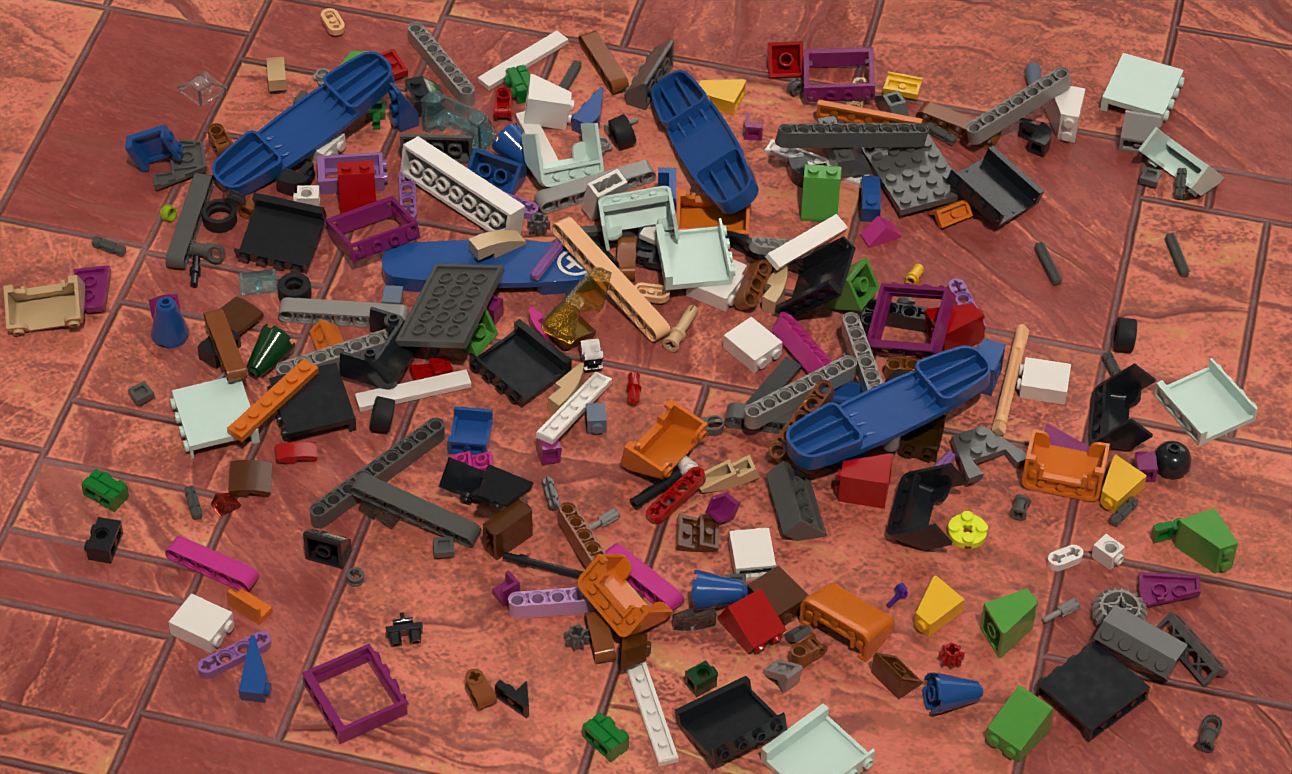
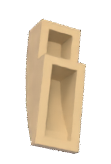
[266,57,287,91]
[468,230,526,260]
[762,265,788,315]
[548,362,584,414]
[694,455,760,493]

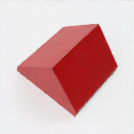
[767,41,804,78]

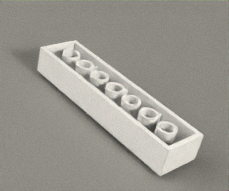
[400,136,525,235]

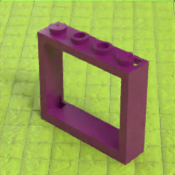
[804,47,875,102]
[325,196,420,262]
[867,282,956,357]
[302,643,409,744]

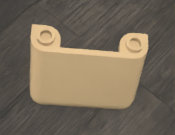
[3,275,86,336]

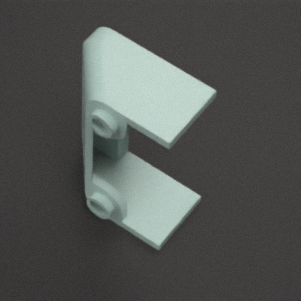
[521,123,604,187]
[1139,127,1225,197]
[598,186,680,251]

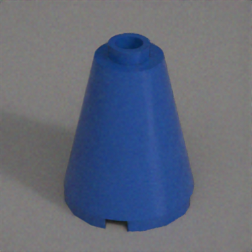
[492,123,530,171]
[151,297,189,349]
[692,570,748,611]
[923,672,983,714]

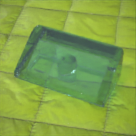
[239,269,278,296]

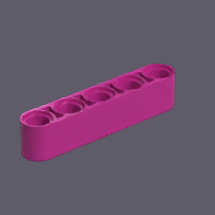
[772,312,832,374]
[165,536,259,592]
[605,543,684,611]

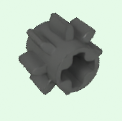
[527,213,550,236]
[564,624,590,650]

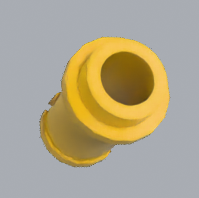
[905,264,924,285]

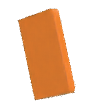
[928,199,973,228]
[309,319,344,350]
[227,588,273,625]

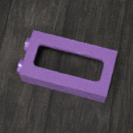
[317,152,388,194]

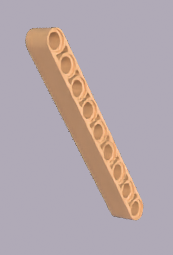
[552,217,670,342]

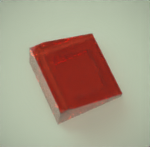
[211,493,241,516]

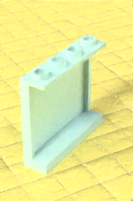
[1100,53,1185,127]
[655,218,735,290]
[1154,358,1258,446]
[170,377,260,459]
[761,703,875,774]

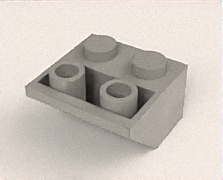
[1119,110,1161,154]

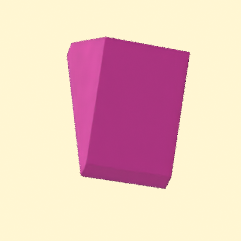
[860,216,901,248]

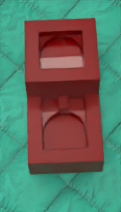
[409,357,453,381]
[274,441,318,464]

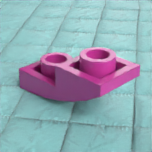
[529,307,550,341]
[451,451,494,471]

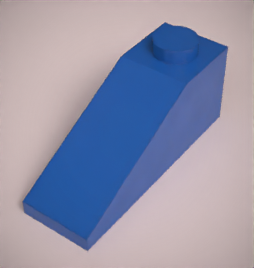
[861,176,881,222]
[238,635,272,703]

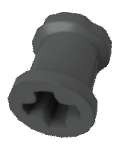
[1010,494,1031,521]

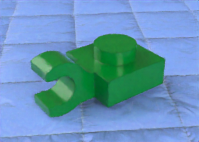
[368,101,386,129]
[1150,518,1182,544]

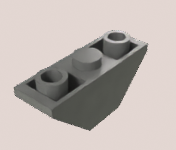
[875,91,909,116]

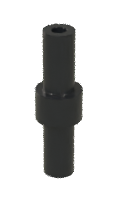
[189,255,201,288]

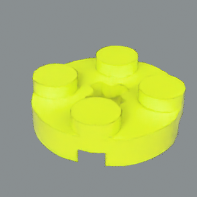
[948,511,988,549]

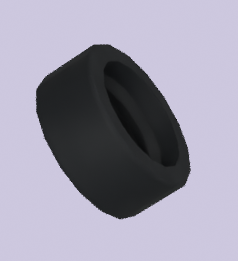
[201,199,237,233]

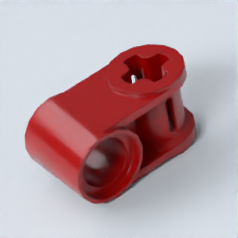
[494,87,512,120]

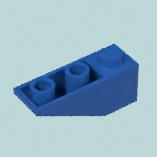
[388,82,419,133]
[571,87,603,135]

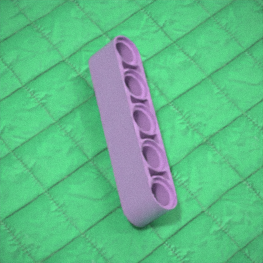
[508,587,597,619]

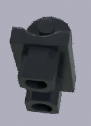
[385,612,423,647]

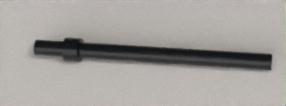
[503,552,583,578]

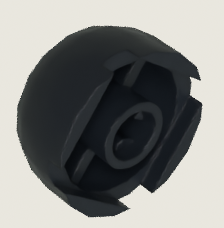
[1154,441,1191,480]

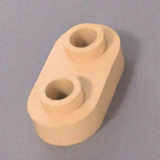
[321,8,345,36]
[634,282,670,304]

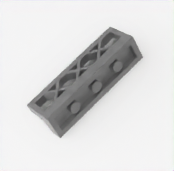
[1156,612,1229,687]

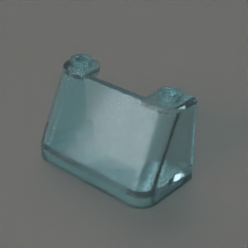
[421,91,498,151]

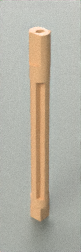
[991,324,1030,436]

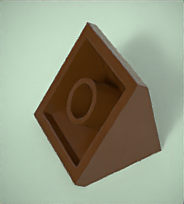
[872,653,923,700]

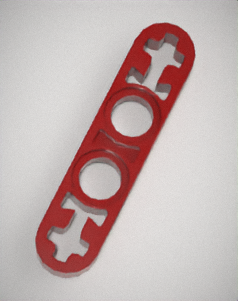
[646,467,706,524]

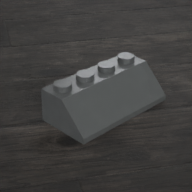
[625,40,674,110]
[817,116,872,178]
[400,134,474,164]
[766,461,827,541]
[1094,604,1188,681]

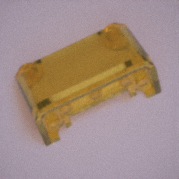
[541,267,612,344]

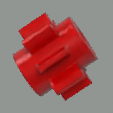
[938,642,965,669]

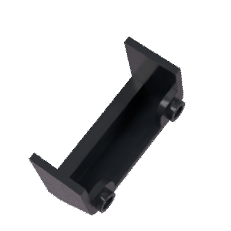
[340,307,420,389]
[1089,363,1156,450]
[438,457,534,509]
[887,463,968,550]

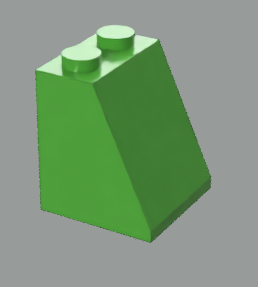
[801,164,841,222]
[824,258,880,311]
[458,308,498,357]
[1174,508,1238,574]
[980,588,1038,658]
[985,685,1053,763]

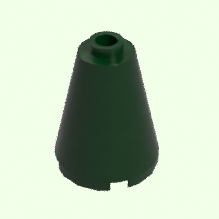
[246,324,295,378]

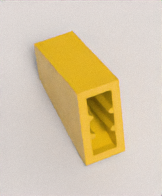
[699,79,747,116]
[1100,455,1147,513]
[914,575,965,637]

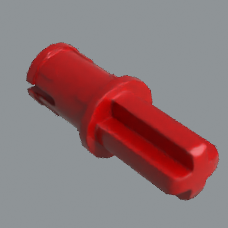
[626,372,642,405]

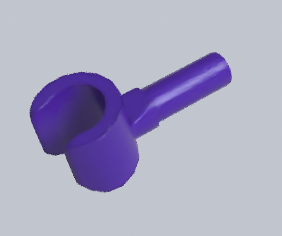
[886,583,908,608]

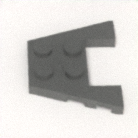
[153,139,207,190]
[950,425,1027,484]

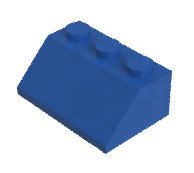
[467,148,528,195]

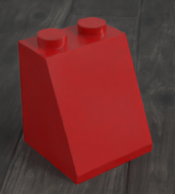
[337,160,376,214]
[924,303,986,351]
[835,453,893,509]
[717,588,786,654]

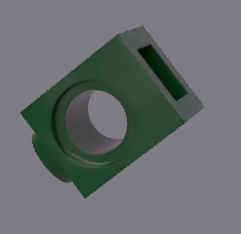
[685,660,718,698]

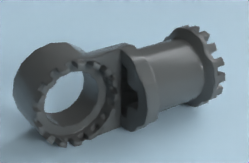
[188,240,226,263]
[1196,714,1222,753]

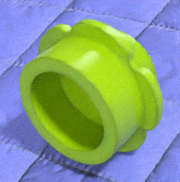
[160,205,177,222]

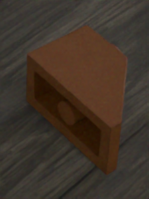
[621,633,651,669]

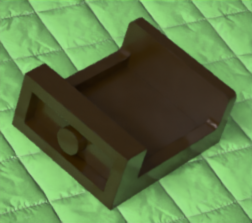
[898,415,946,462]

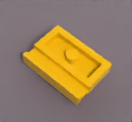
[883,71,923,100]

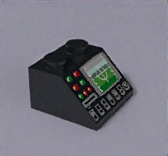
[405,76,449,117]
[303,529,352,569]

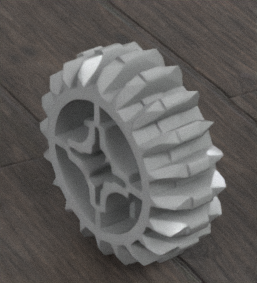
[1091,586,1147,626]

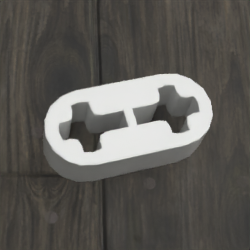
[1047,545,1083,572]

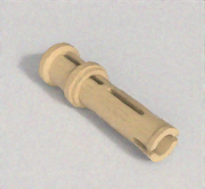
[663,305,699,352]

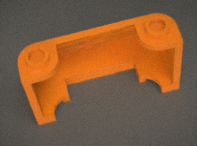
[676,189,750,237]
[621,399,708,479]
[1022,429,1110,501]
[577,554,673,637]
[799,583,895,663]

